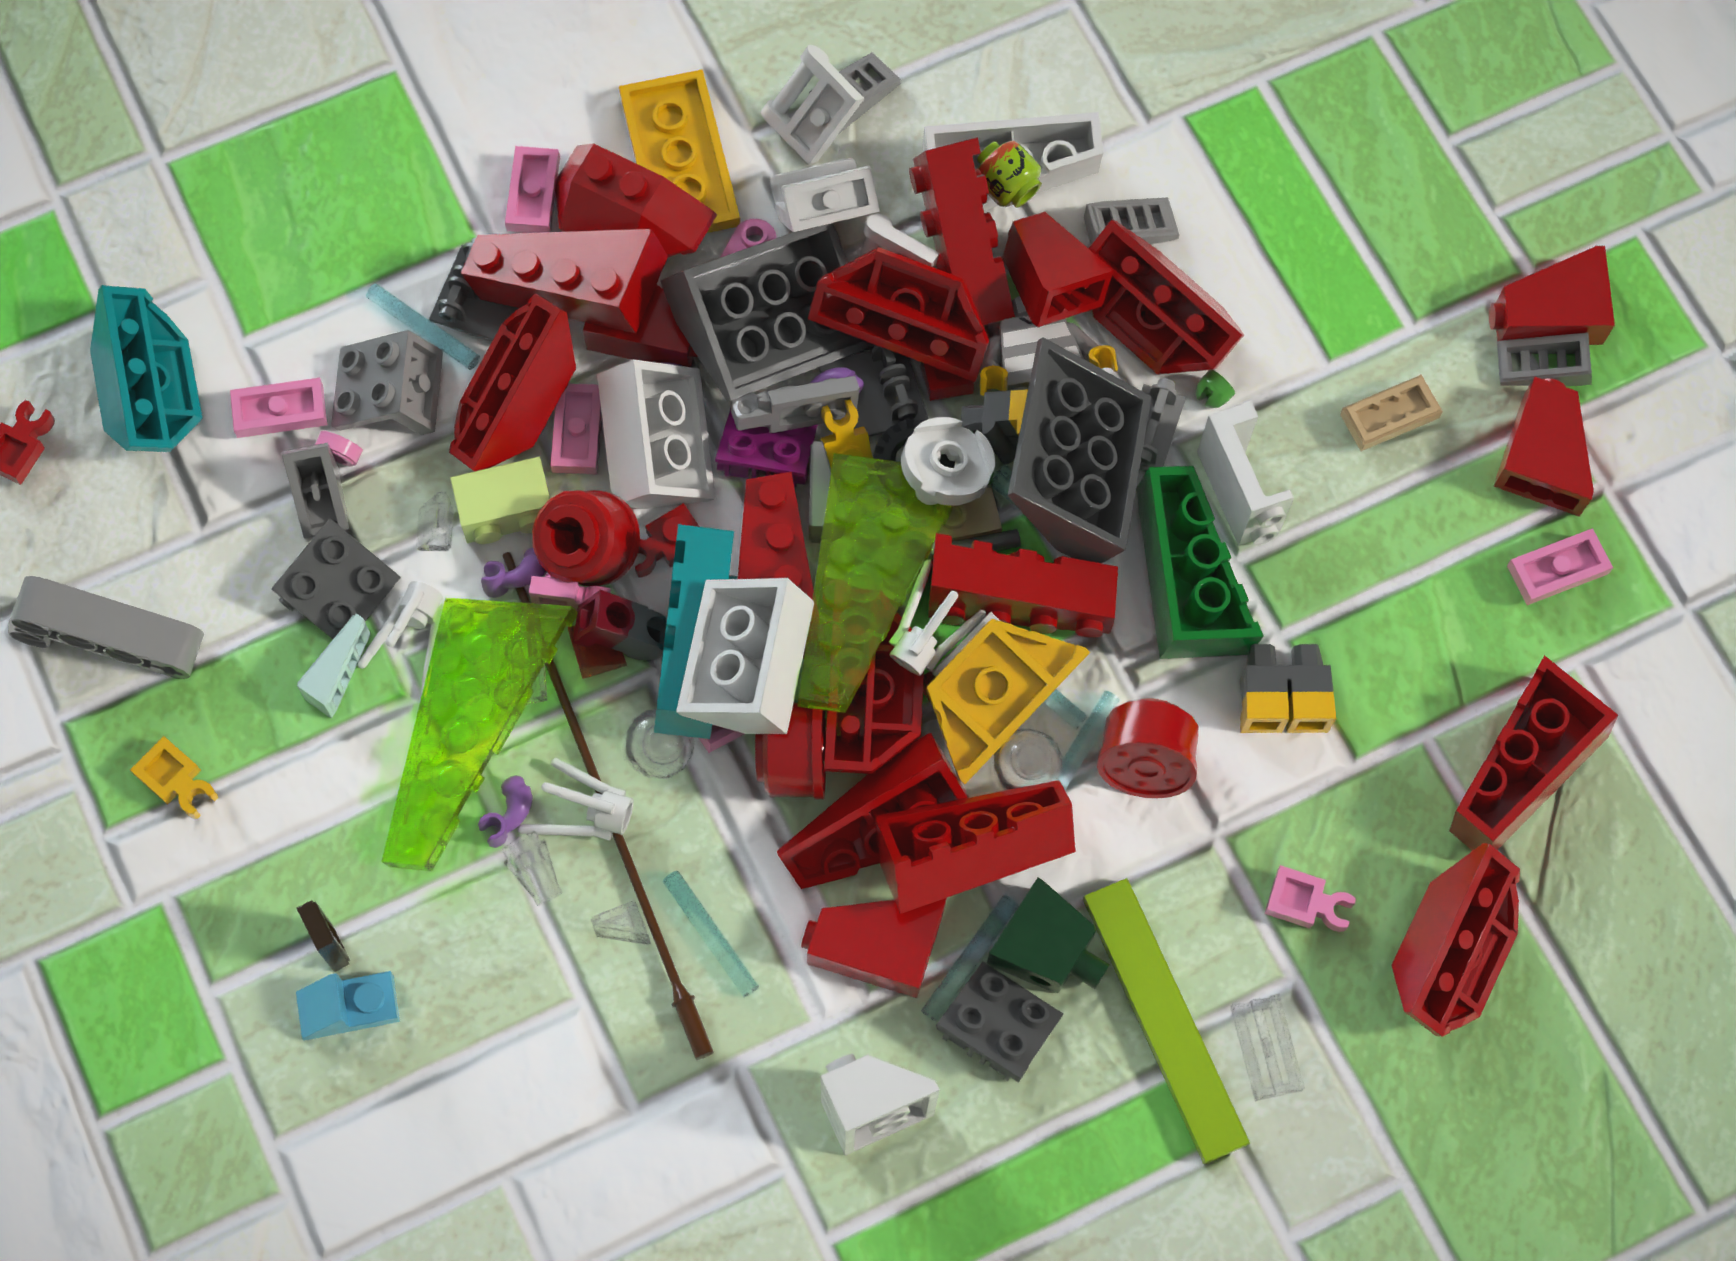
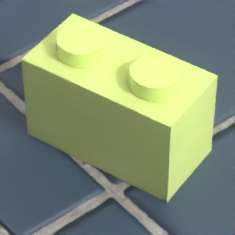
[450,456,550,544]

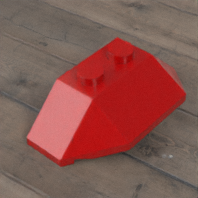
[555,143,717,257]
[1088,219,1244,375]
[808,247,989,382]
[449,293,576,471]
[824,589,924,774]
[1391,843,1520,1037]

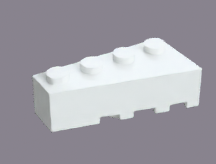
[922,112,1103,210]

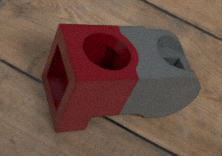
[573,590,667,661]

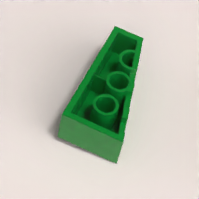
[1136,466,1264,659]

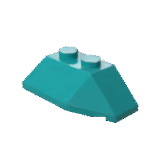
[90,285,203,452]

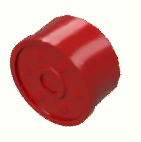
[532,490,640,586]
[1097,698,1199,798]
[755,700,826,800]

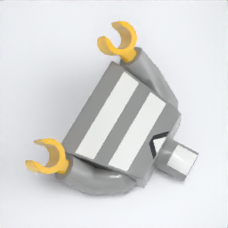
[980,296,1118,396]

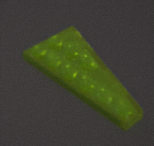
[798,453,953,713]
[381,597,578,871]

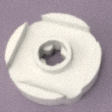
[901,417,995,506]

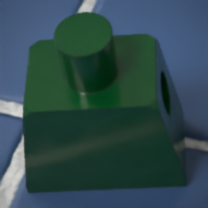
[987,877,1110,993]

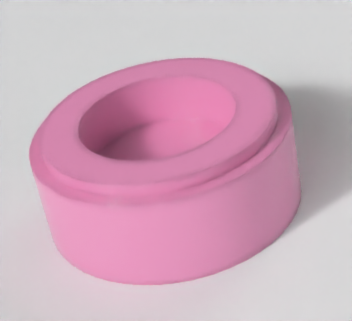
[315,431,363,467]

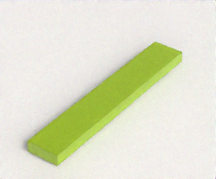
[1082,878,1250,1164]

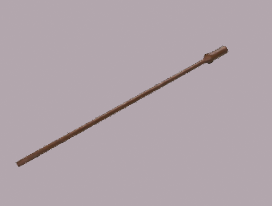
[502,552,714,1060]

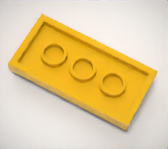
[619,69,741,233]

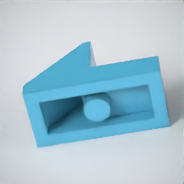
[296,971,400,1041]

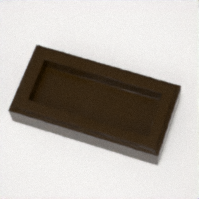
[297,900,350,972]

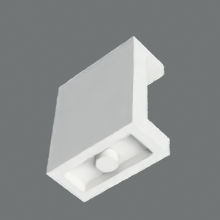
[770,158,880,232]
[1197,401,1294,546]

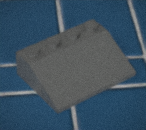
[660,223,875,402]
[1008,337,1152,563]

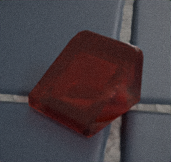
[567,625,627,679]

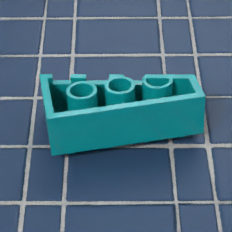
[654,524,737,739]

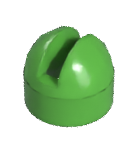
[1195,370,1235,408]

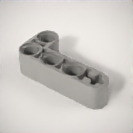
[8,576,204,679]

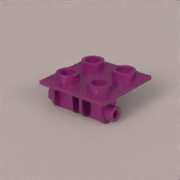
[715,407,818,488]

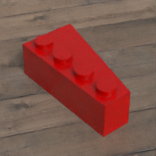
[909,137,1015,325]
[738,472,825,660]
[928,533,1118,638]
[1449,655,1618,851]
[874,780,1076,914]

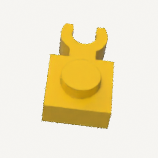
[821,399,875,484]
[130,736,219,819]

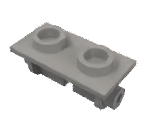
[1139,378,1186,472]

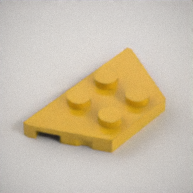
[926,619,1090,784]

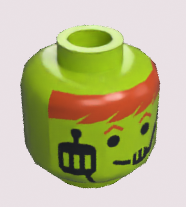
[977,141,1042,208]

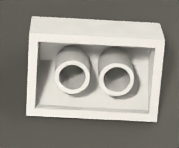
[597,359,716,509]
[676,578,814,734]
[821,1054,940,1156]

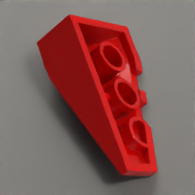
[777,732,969,889]

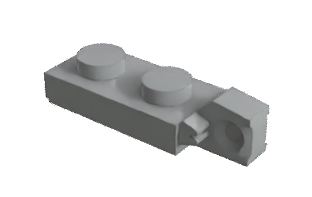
[731,376,860,433]

